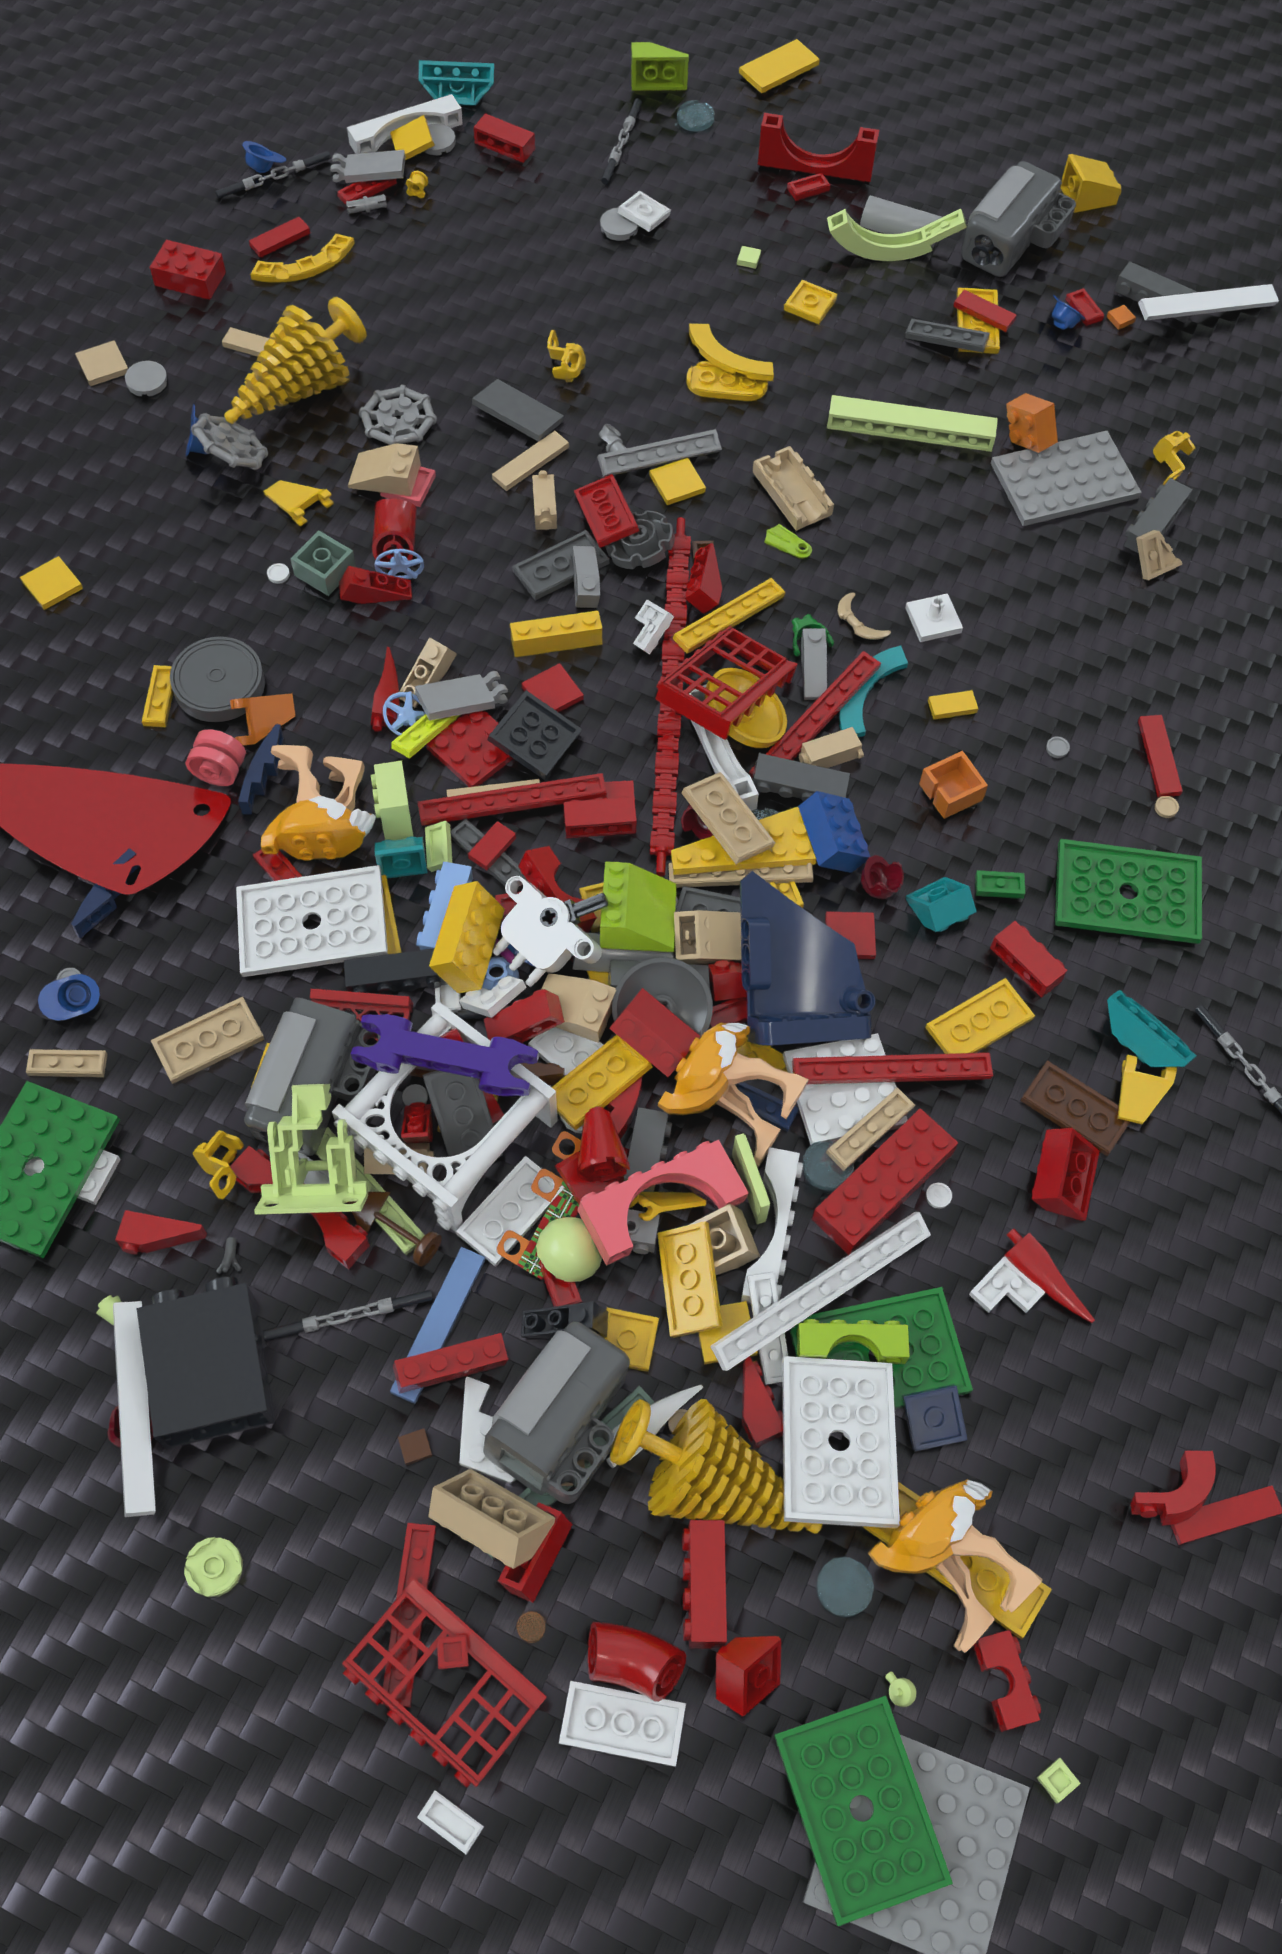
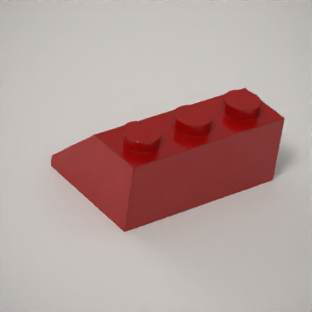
[609,988,700,1077]
[1032,1128,1100,1221]

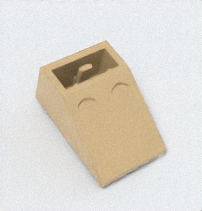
[674,910,741,965]

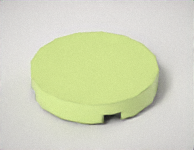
[184,1537,243,1597]

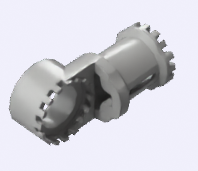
[599,424,627,453]

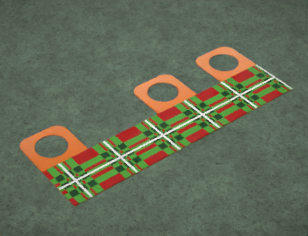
[497,1131,581,1280]

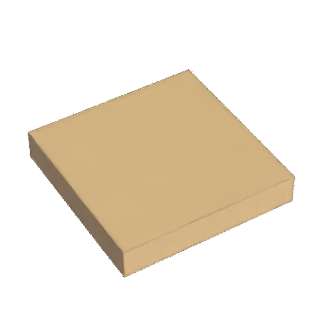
[75,340,128,386]

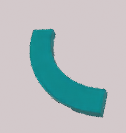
[839,646,908,737]

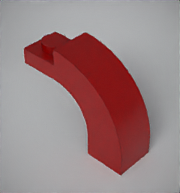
[1130,1451,1216,1525]

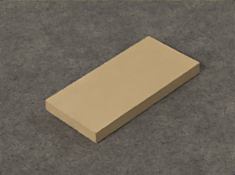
[682,772,775,864]
[151,997,265,1084]

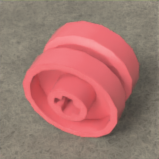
[185,729,246,786]

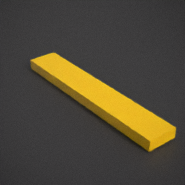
[673,578,786,654]

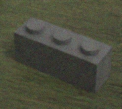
[624,1107,672,1192]

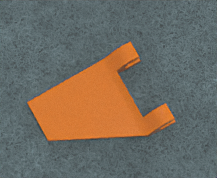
[230,693,295,745]

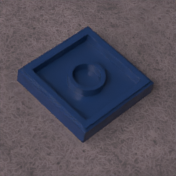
[902,1384,968,1451]

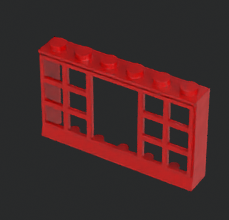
[656,626,798,740]
[342,1578,547,1788]

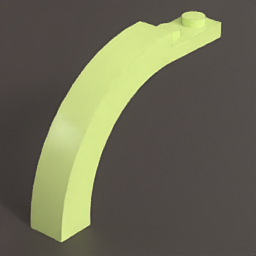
[827,209,967,261]

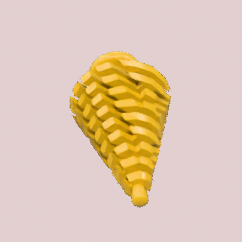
[224,297,367,424]
[610,1399,823,1534]

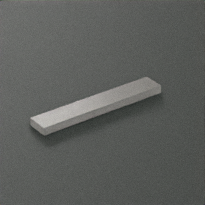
[597,429,722,477]

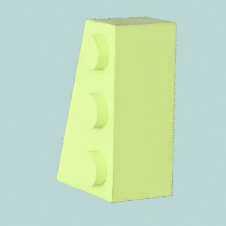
[371,761,413,840]

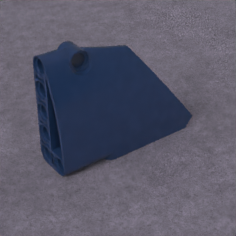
[740,871,875,1045]

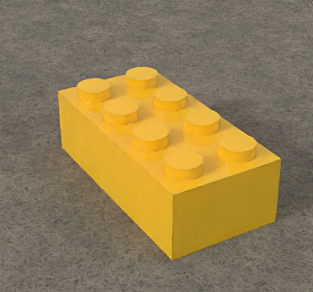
[429,881,505,993]

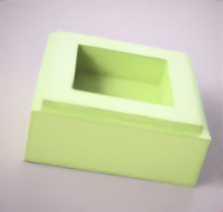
[737,246,761,269]
[1037,1758,1081,1803]

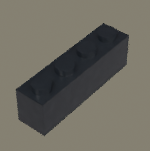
[344,948,447,995]

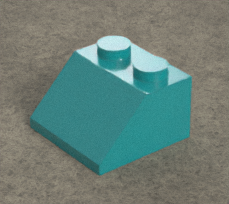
[375,837,428,878]
[905,877,977,932]

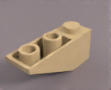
[399,637,457,708]

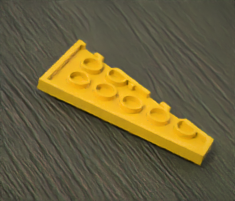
[671,807,816,875]

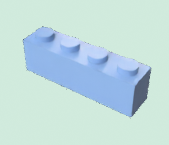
[416,861,473,950]

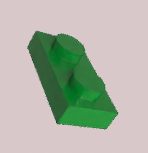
[975,870,1025,898]

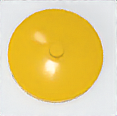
[705,668,787,748]

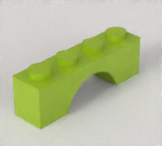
[797,1319,910,1364]

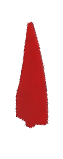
[370,647,400,731]
[1004,1228,1095,1323]

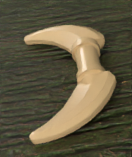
[837,593,891,640]

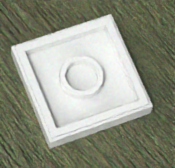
[617,191,671,232]

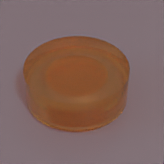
[517,1611,546,1643]

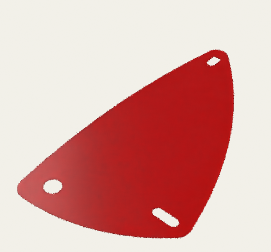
[0,763,231,895]

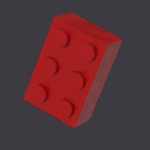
[150,240,226,300]

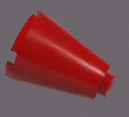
[577,1107,630,1182]

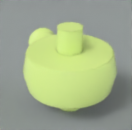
[885,1672,916,1707]

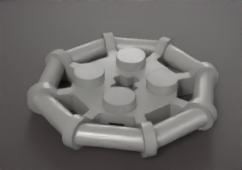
[359,385,437,445]
[191,413,268,470]

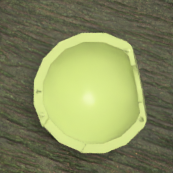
[536,1217,602,1282]

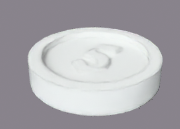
[267,563,290,584]
[926,1183,952,1209]

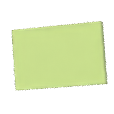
[732,1133,770,1224]

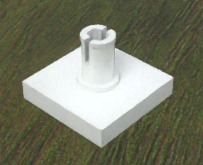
[905,593,963,642]

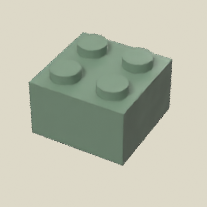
[291,530,356,596]

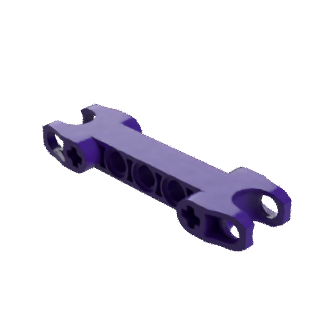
[351,1014,539,1096]

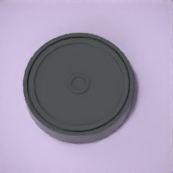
[170,637,265,722]

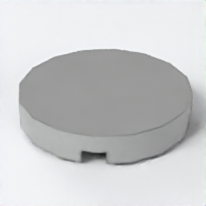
[423,124,456,155]
[600,208,639,241]
[125,361,167,396]

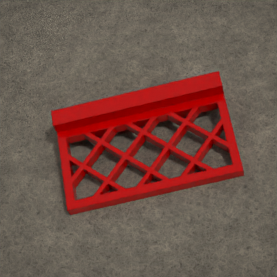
[310,989,413,1041]

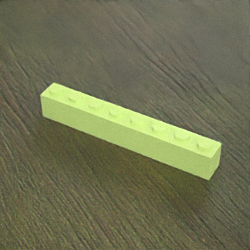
[827,395,998,452]

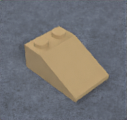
[348,443,421,496]
[542,973,616,1043]
[689,1204,760,1275]

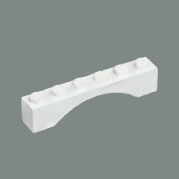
[347,94,463,154]
[689,684,759,811]
[741,1147,803,1304]

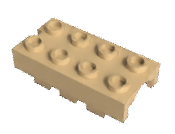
[753,446,834,530]

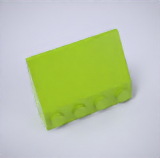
[600,862,676,952]

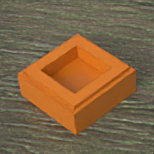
[1107,305,1136,330]

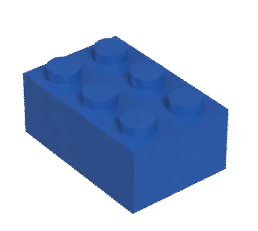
[798,791,870,873]

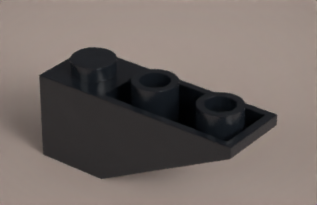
[521,1302,608,1339]

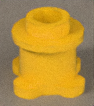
[406,171,429,198]

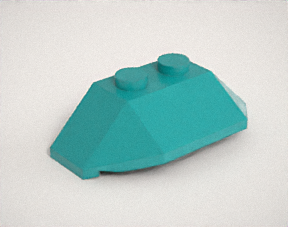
[419,60,494,106]
[1107,990,1197,1067]

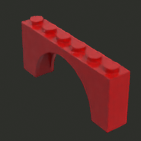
[758,113,879,182]

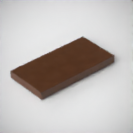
[1020,1060,1130,1156]

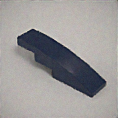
[238,724,284,814]
[71,848,140,938]

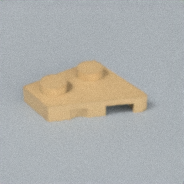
[1136,530,1182,580]

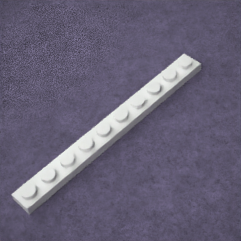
[710,1212,931,1371]

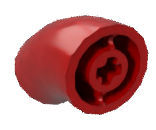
[372,498,417,570]
[588,1622,686,1702]

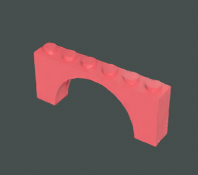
[577,1140,749,1266]

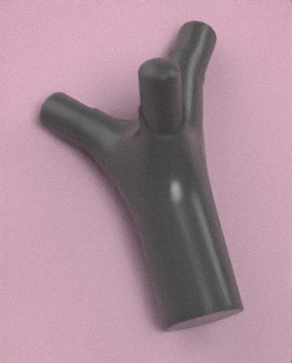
[216,1237,242,1274]

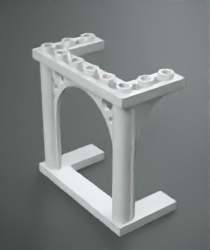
[332,1001,558,1232]

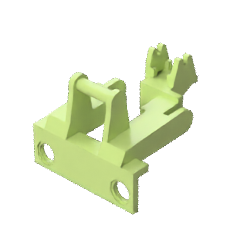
[254,1084,368,1214]

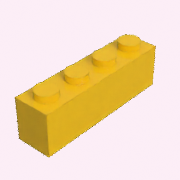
[510,611,602,657]

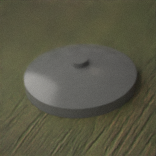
[612,957,713,1039]

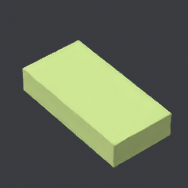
[425,821,452,872]

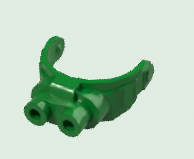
[792,614,834,657]

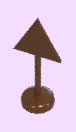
[347,1192,442,1267]

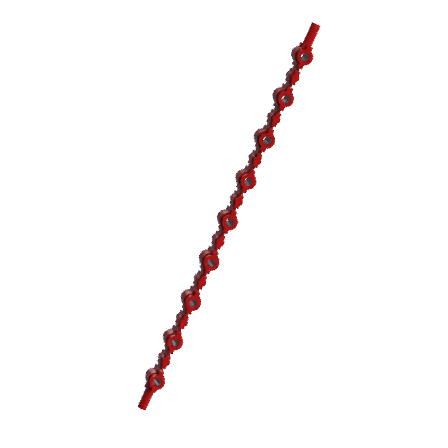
[650,517,691,877]

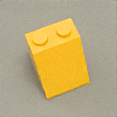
[1061,154,1121,213]

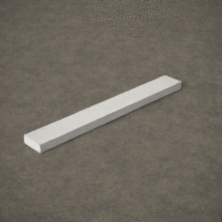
[1138,284,1279,321]
[113,1301,156,1517]

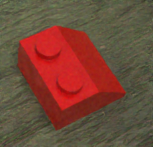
[715,1636,781,1716]

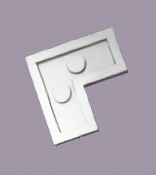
[633,600,674,654]
[459,976,527,1018]
[969,1256,1045,1313]

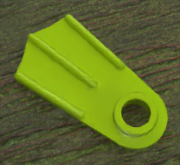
[764,524,812,558]

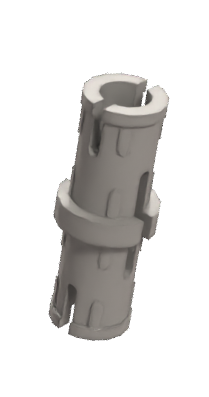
[346,194,387,214]

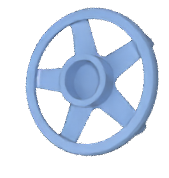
[374,549,424,579]
[383,691,426,736]

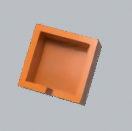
[1006,393,1058,453]
[919,751,988,819]

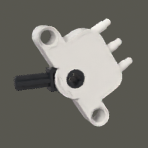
[493,876,608,987]

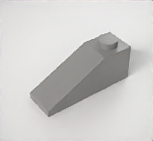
[573,546,600,608]
[800,629,827,700]

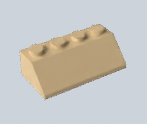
[428,1469,555,1569]

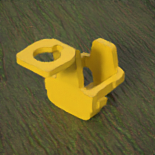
[547,330,586,382]
[1153,431,1195,485]
[193,1130,244,1199]

